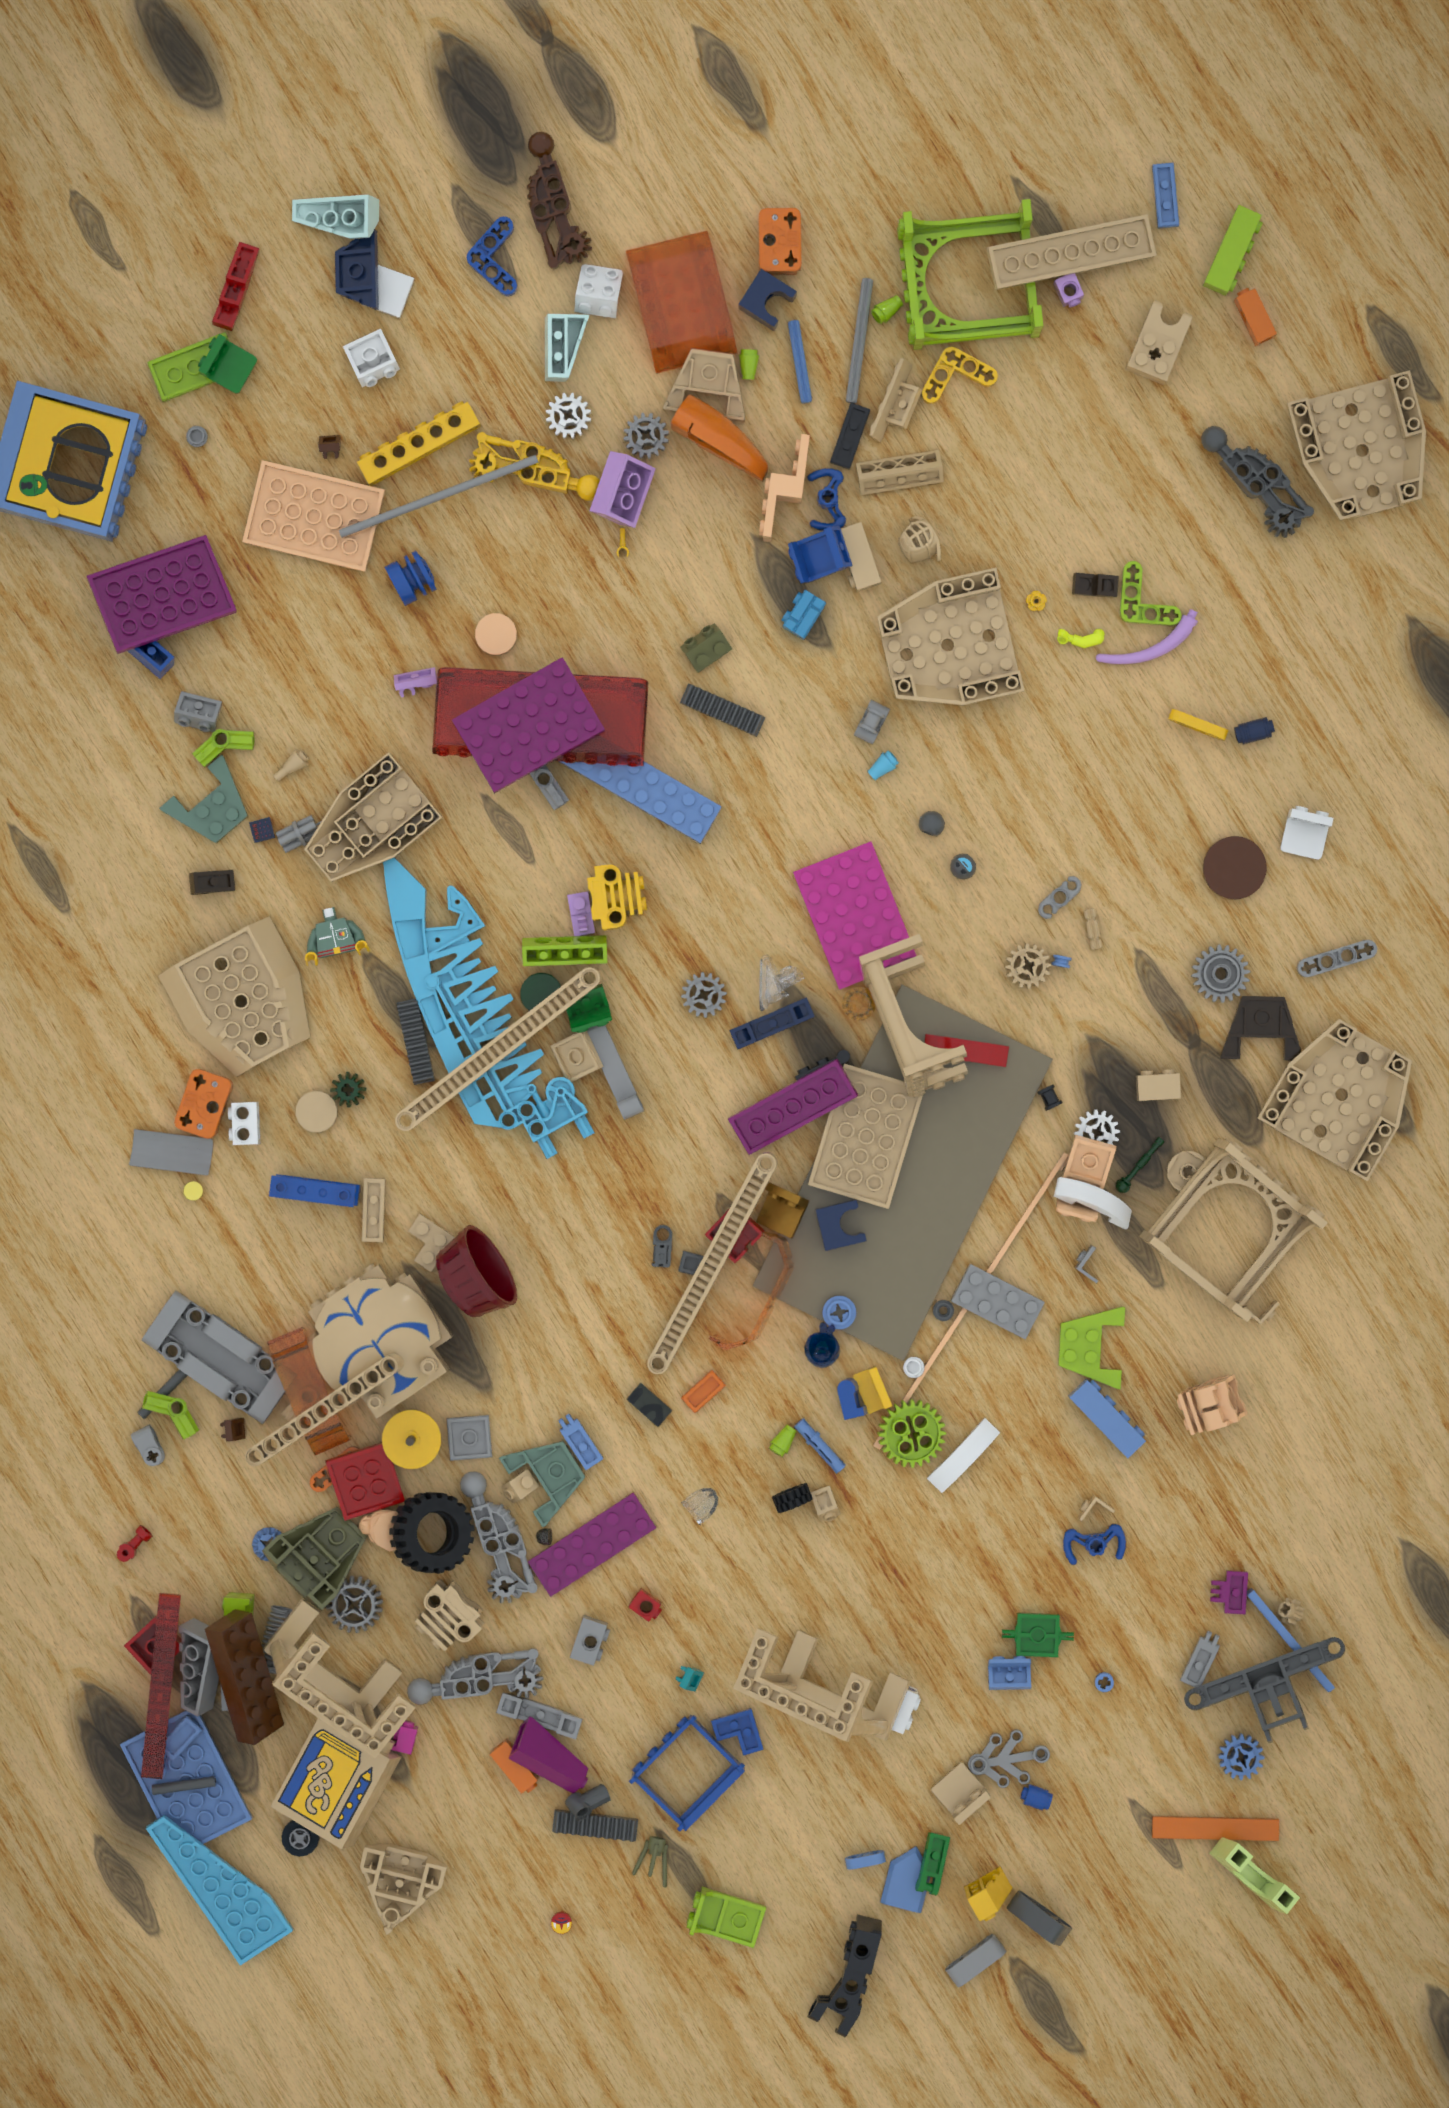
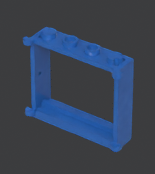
[629,1715,745,1832]

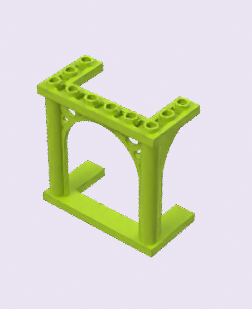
[897,199,1043,350]

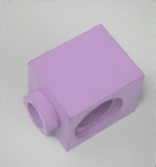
[1053,273,1084,308]

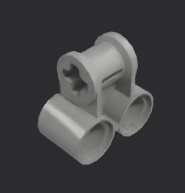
[854,700,890,745]

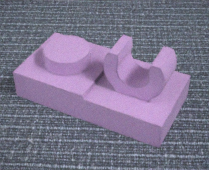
[394,667,437,697]
[567,891,595,936]

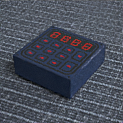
[249,817,276,843]

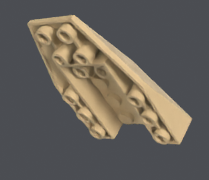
[304,752,444,882]

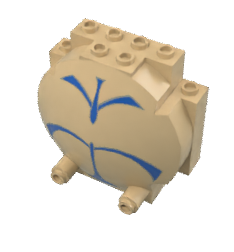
[305,1264,453,1419]

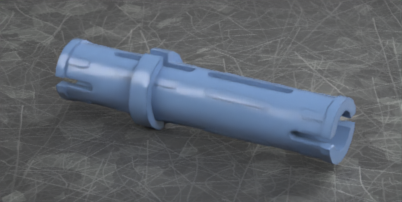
[794,1418,846,1474]

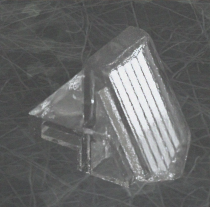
[759,954,805,1011]

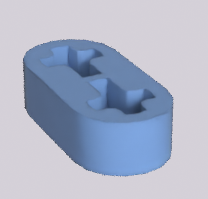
[845,1850,886,1870]

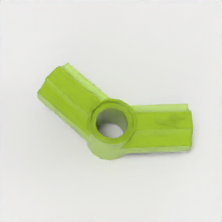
[192,729,255,767]
[142,1391,199,1439]

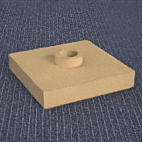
[550,1031,604,1082]

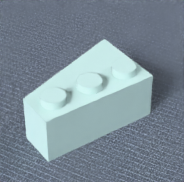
[545,314,589,382]

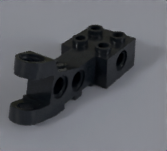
[807,1914,882,2038]

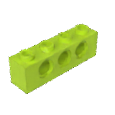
[522,935,607,966]

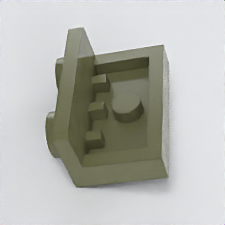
[680,623,732,673]

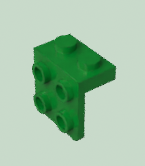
[198,334,257,394]
[566,984,612,1033]

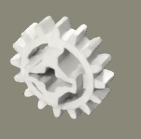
[546,393,591,439]
[1074,1110,1120,1145]

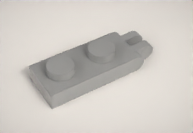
[1180,1631,1220,1688]

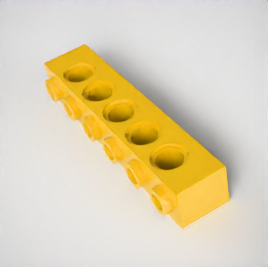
[357,401,481,486]

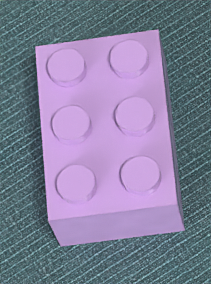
[590,451,656,528]

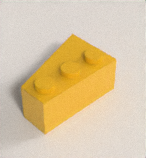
[964,1866,1012,1921]

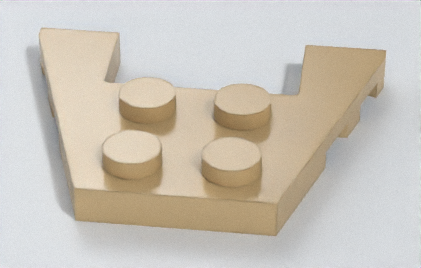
[663,348,745,420]

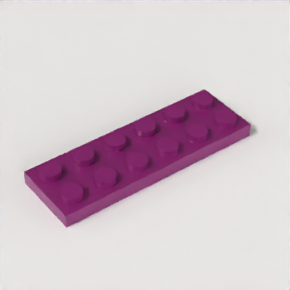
[728,1059,858,1155]
[528,1492,656,1597]

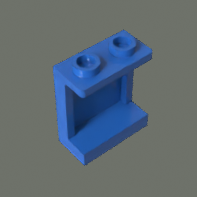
[788,526,853,583]

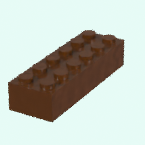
[205,1609,284,1745]

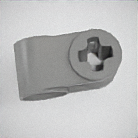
[131,1424,165,1466]

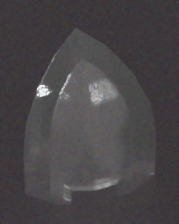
[681,1488,718,1525]

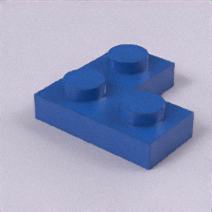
[711,1708,764,1756]

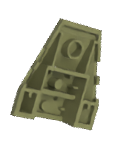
[262,1507,367,1611]

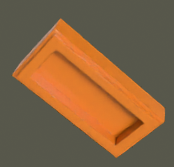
[681,1370,726,1413]

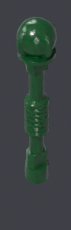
[1115,1137,1165,1193]

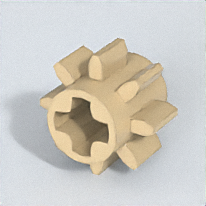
[1277,1598,1305,1625]

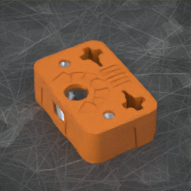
[759,208,802,275]
[174,1069,233,1139]

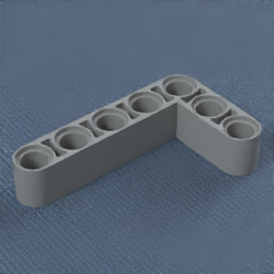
[587,1025,645,1120]

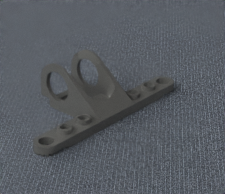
[1184,1637,1345,1743]

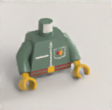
[305,907,370,966]

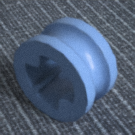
[1051,954,1072,968]
[1095,1672,1114,1692]

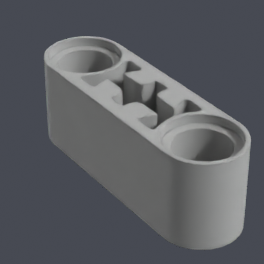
[945,1934,1006,1987]

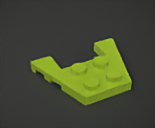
[1058,1307,1125,1389]

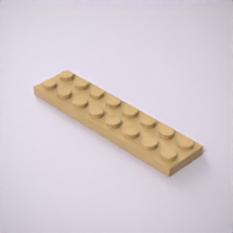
[986,214,1157,290]

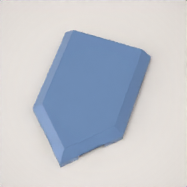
[880,1846,930,1913]

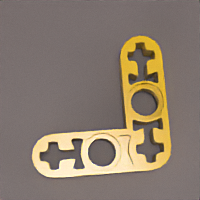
[922,347,998,404]

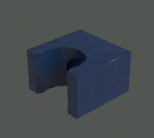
[739,269,797,331]
[815,1199,867,1251]

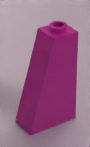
[509,1716,589,1793]

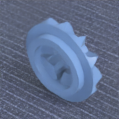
[822,1296,856,1329]
[252,1527,282,1562]

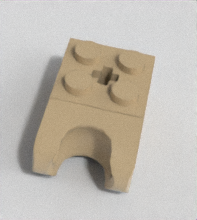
[1125,300,1193,385]

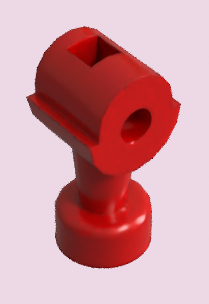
[117,1525,153,1562]

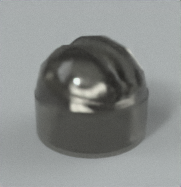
[536,1528,552,1545]

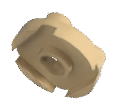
[1167,1151,1205,1191]

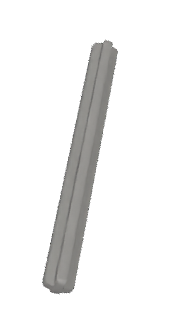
[846,278,873,403]

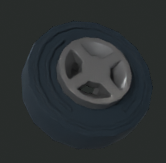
[281,1820,320,1857]

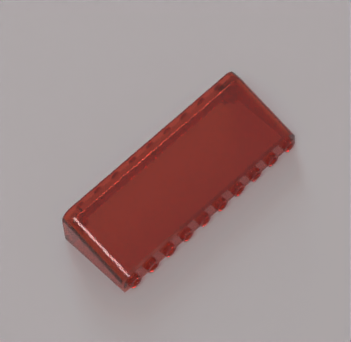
[432,667,649,767]

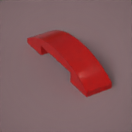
[924,1034,1009,1067]

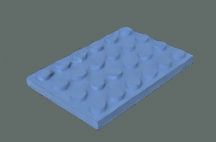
[120,1710,253,1844]

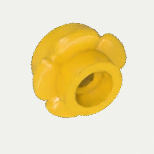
[1026,591,1047,611]

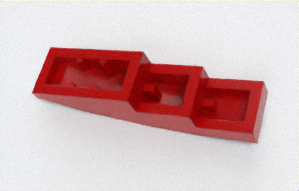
[212,242,259,331]

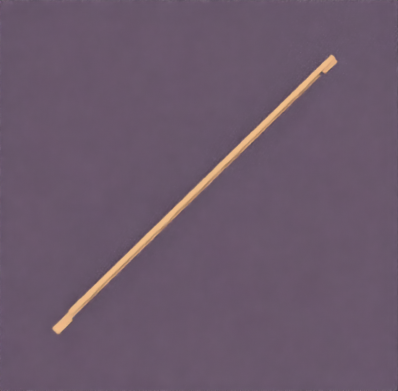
[873,1152,1069,1450]

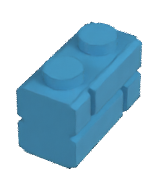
[781,590,826,640]

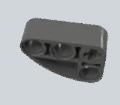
[1006,1890,1073,1946]

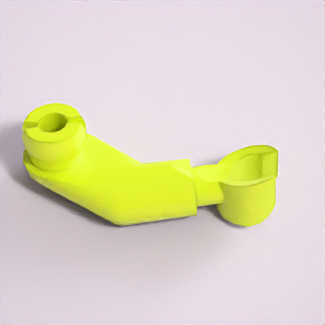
[1057,629,1105,648]

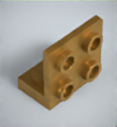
[756,1182,810,1238]

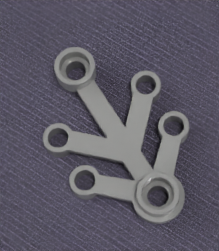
[968,1729,1050,1788]

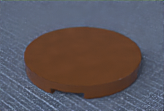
[1203,836,1267,900]

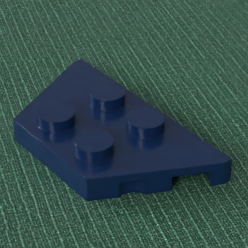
[335,229,379,310]

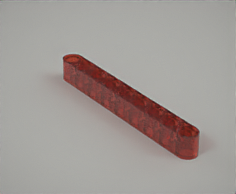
[141,1593,181,1779]

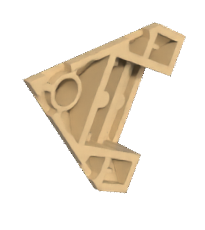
[360,1843,447,1935]

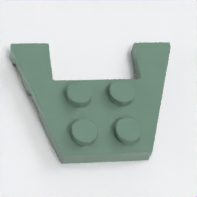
[160,755,248,843]
[499,1441,586,1527]

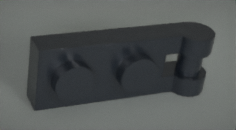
[795,1050,850,1080]

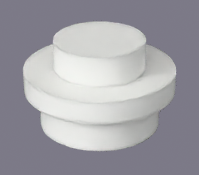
[903,1357,925,1378]

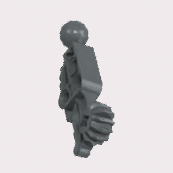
[1201,426,1314,538]

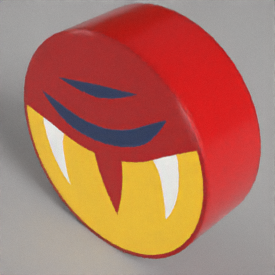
[551,1911,572,1934]

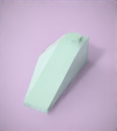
[292,195,379,239]

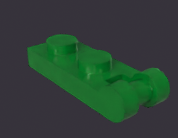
[915,1832,950,1896]

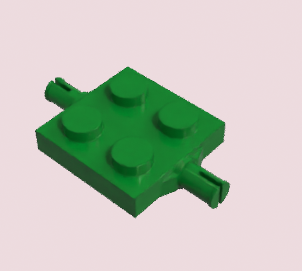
[1002,1613,1074,1657]

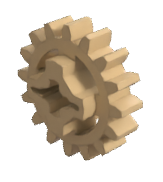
[1005,943,1051,989]

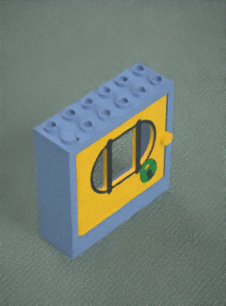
[0,381,147,542]

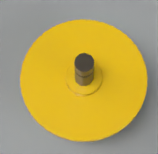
[382,1410,441,1469]

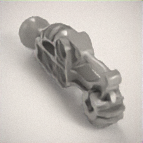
[460,1471,538,1603]
[407,1648,543,1705]

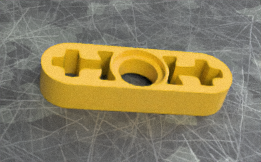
[1168,709,1228,741]

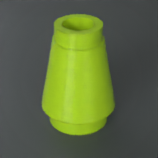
[871,295,903,324]
[739,349,760,380]
[769,1425,797,1457]

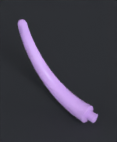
[1096,609,1198,664]

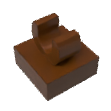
[318,435,341,459]
[220,1418,246,1441]

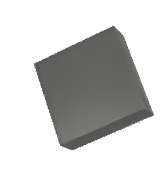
[678,1251,704,1275]

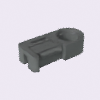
[652,1225,673,1268]

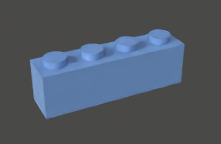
[1068,1379,1146,1458]

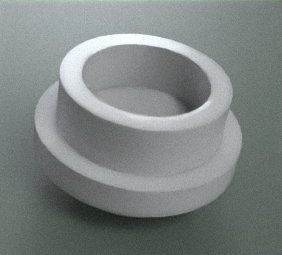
[186,426,208,447]

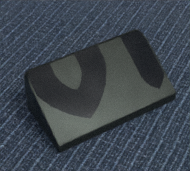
[627,1383,672,1427]

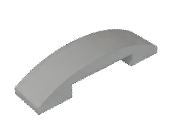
[496,1692,583,1740]

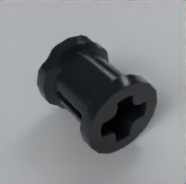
[1037,1084,1063,1111]

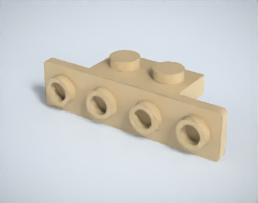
[869,358,922,442]

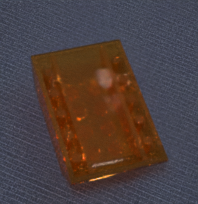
[626,231,738,374]

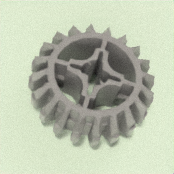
[326,1576,383,1633]

